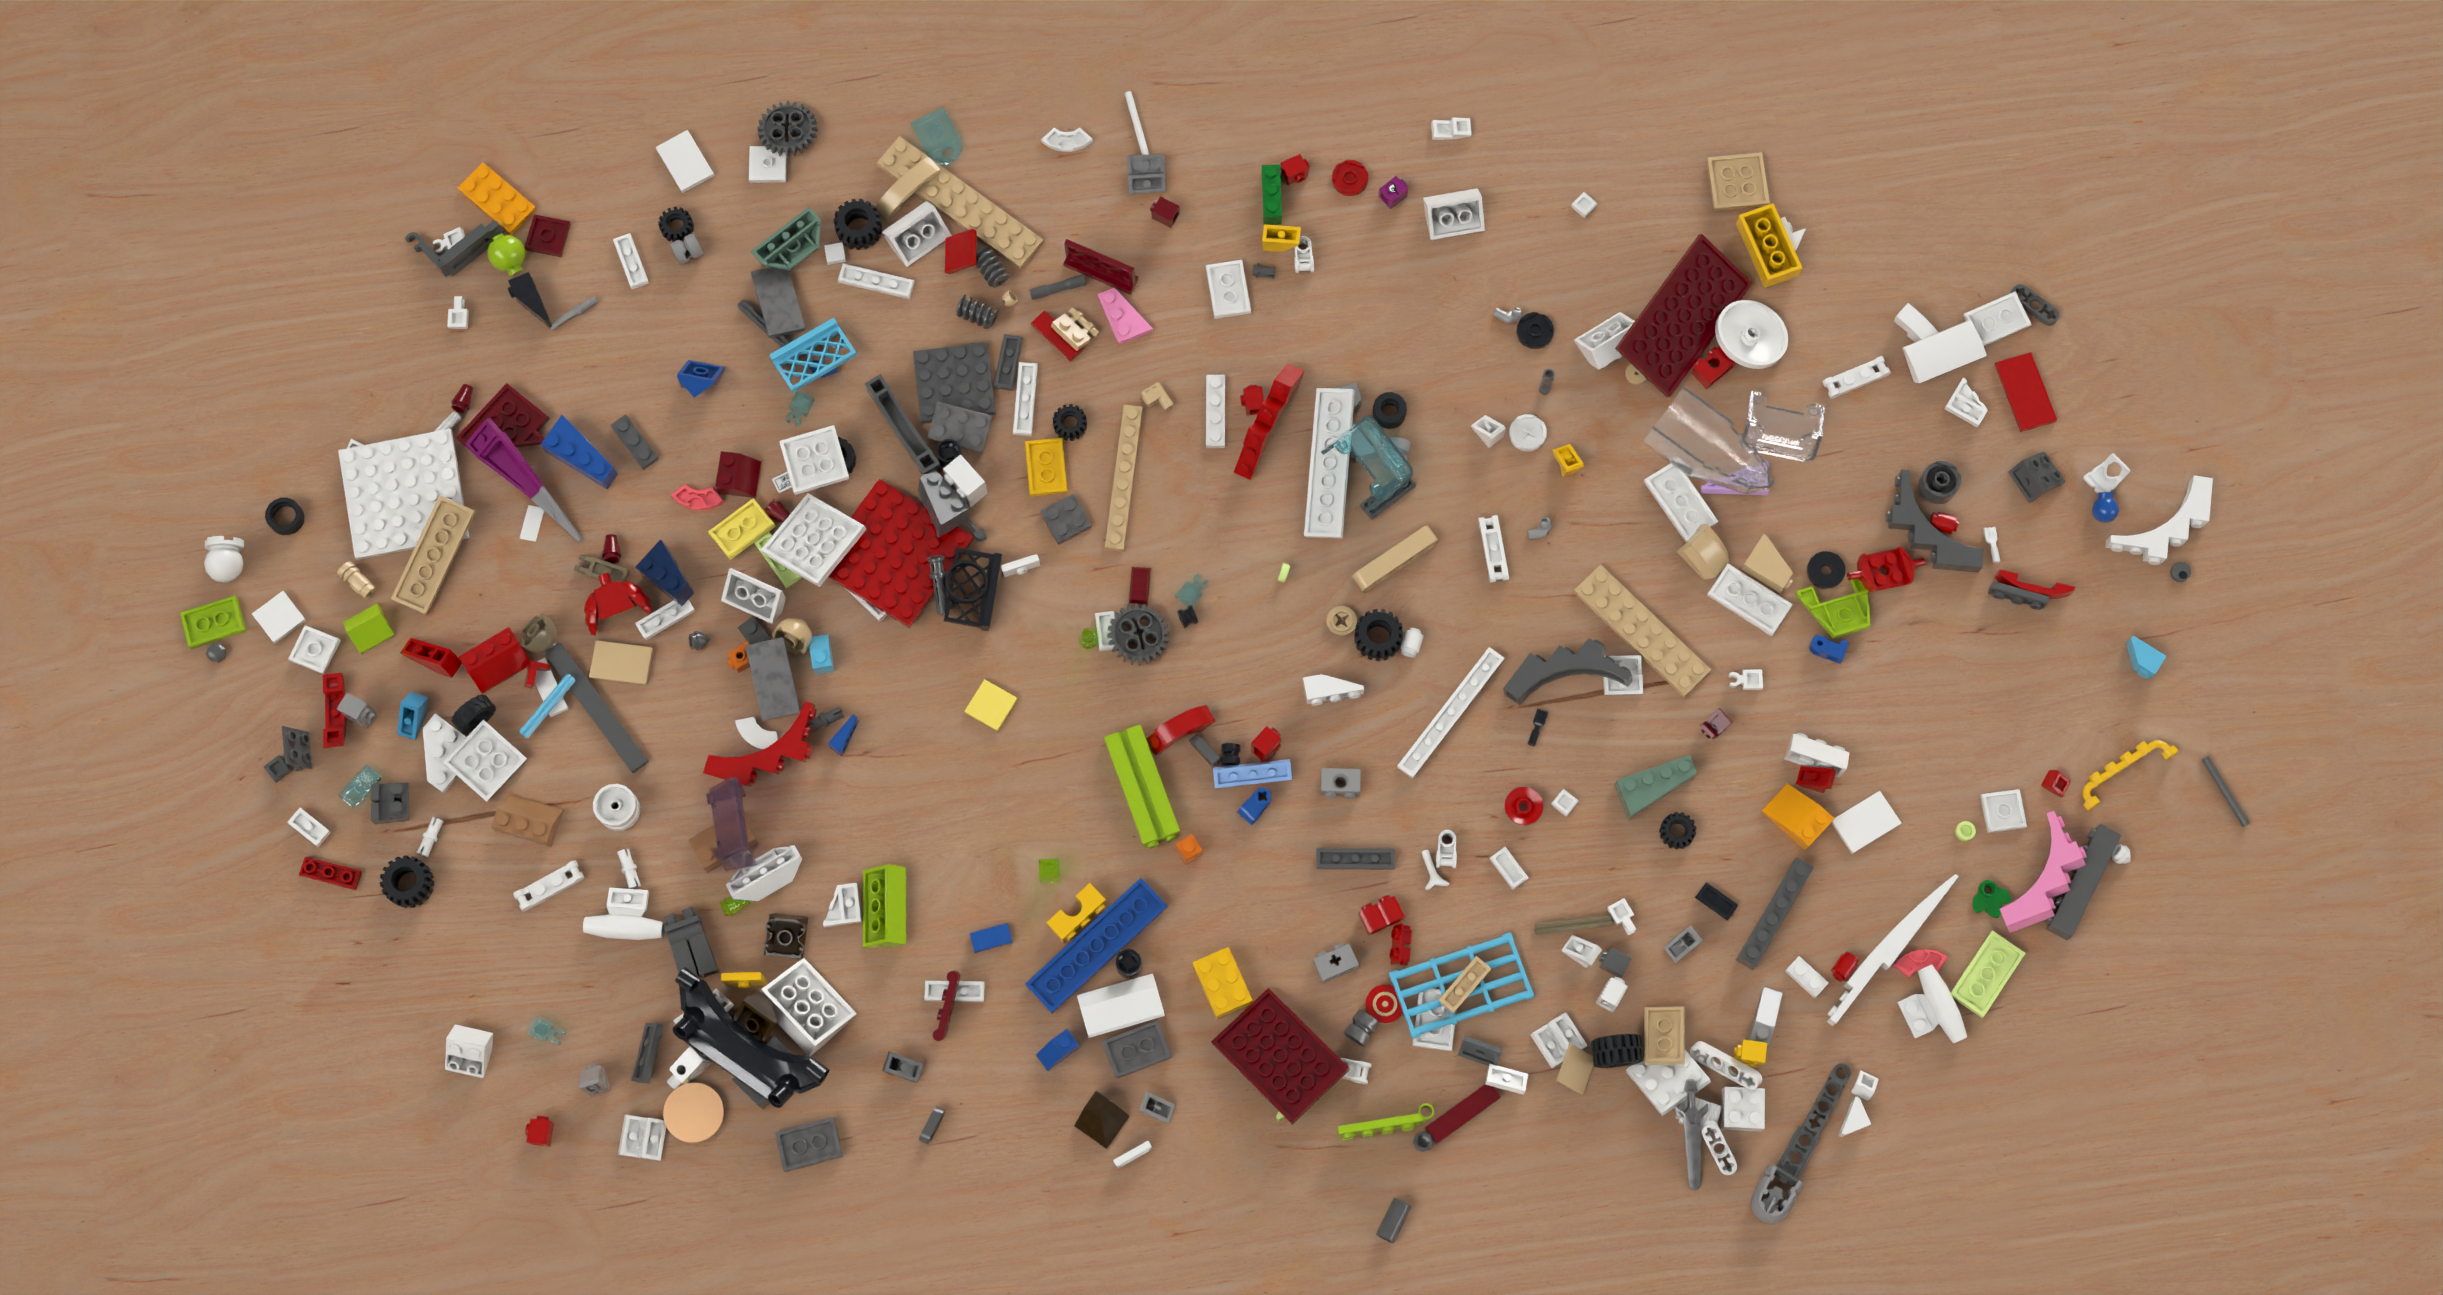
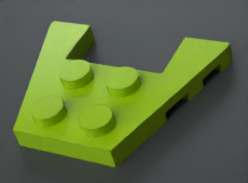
[1795,579,1871,639]

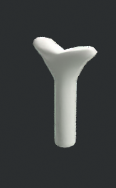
[1421,850,1450,890]

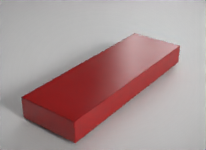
[1031,310,1084,362]

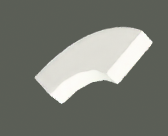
[1041,128,1093,152]
[735,717,778,750]

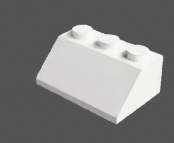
[1423,188,1485,240]
[882,201,952,267]
[1574,312,1635,370]
[721,568,786,623]
[1784,733,1850,778]

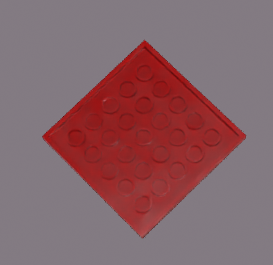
[828,479,974,628]

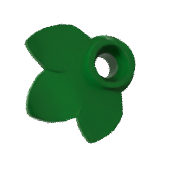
[1972,880,2012,918]

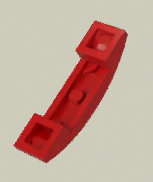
[1995,569,2075,599]
[323,673,347,748]

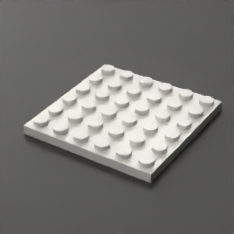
[338,429,470,560]

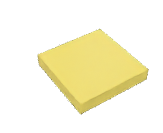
[964,679,1018,732]

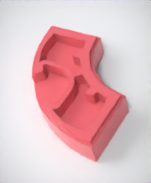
[671,484,724,510]
[1892,949,1948,978]

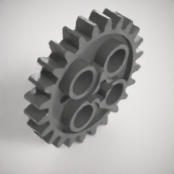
[757,101,818,157]
[1107,603,1170,665]

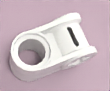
[1294,236,1314,274]
[1436,830,1457,868]
[1340,1058,1372,1084]

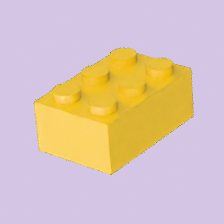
[1192,947,1253,1020]

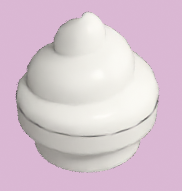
[2111,844,2131,864]

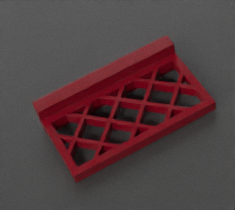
[1063,239,1138,295]

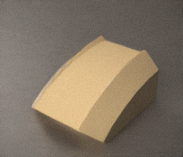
[1677,524,1730,580]

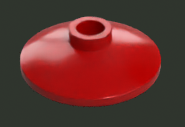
[1504,787,1544,825]

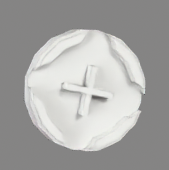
[1509,414,1547,452]

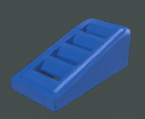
[828,714,859,756]

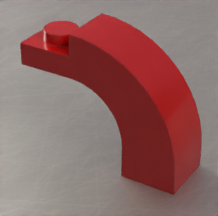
[1146,705,1216,755]

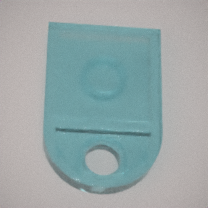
[911,107,962,164]

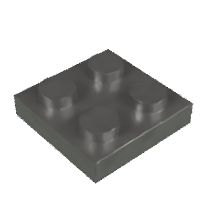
[1040,494,1092,545]

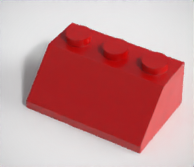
[459,627,530,694]

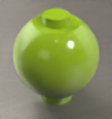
[487,233,525,276]

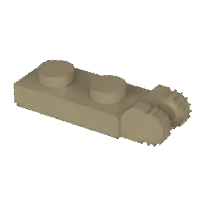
[574,555,630,583]

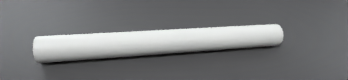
[1125,91,1149,155]

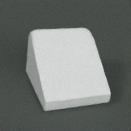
[1851,1070,1879,1101]

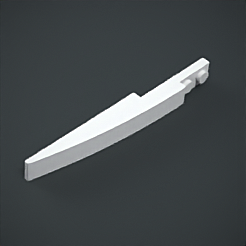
[1826,874,1959,1026]

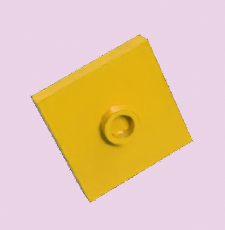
[721,972,767,988]

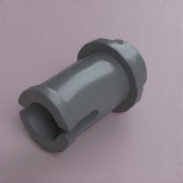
[1252,263,1276,279]

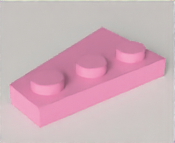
[1097,288,1153,345]

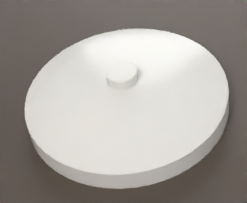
[1715,300,1788,369]

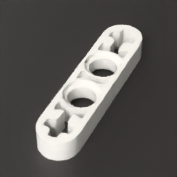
[1690,1041,1762,1090]

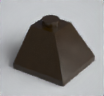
[733,990,777,1044]
[1074,1091,1129,1149]

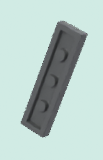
[1316,849,1395,870]

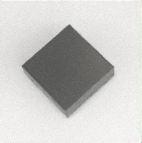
[264,755,292,783]

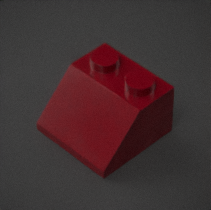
[715,451,762,498]

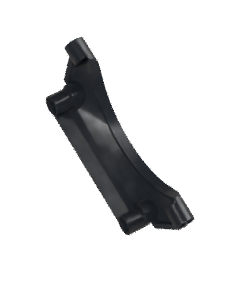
[673,967,830,1108]

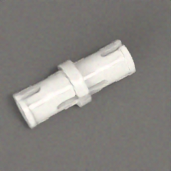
[416,817,444,858]
[617,849,641,889]

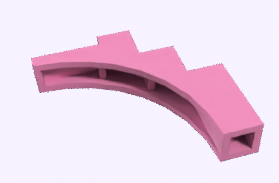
[2000,811,2087,933]

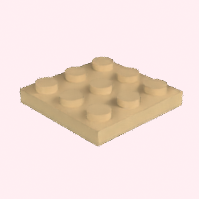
[1706,152,1770,211]

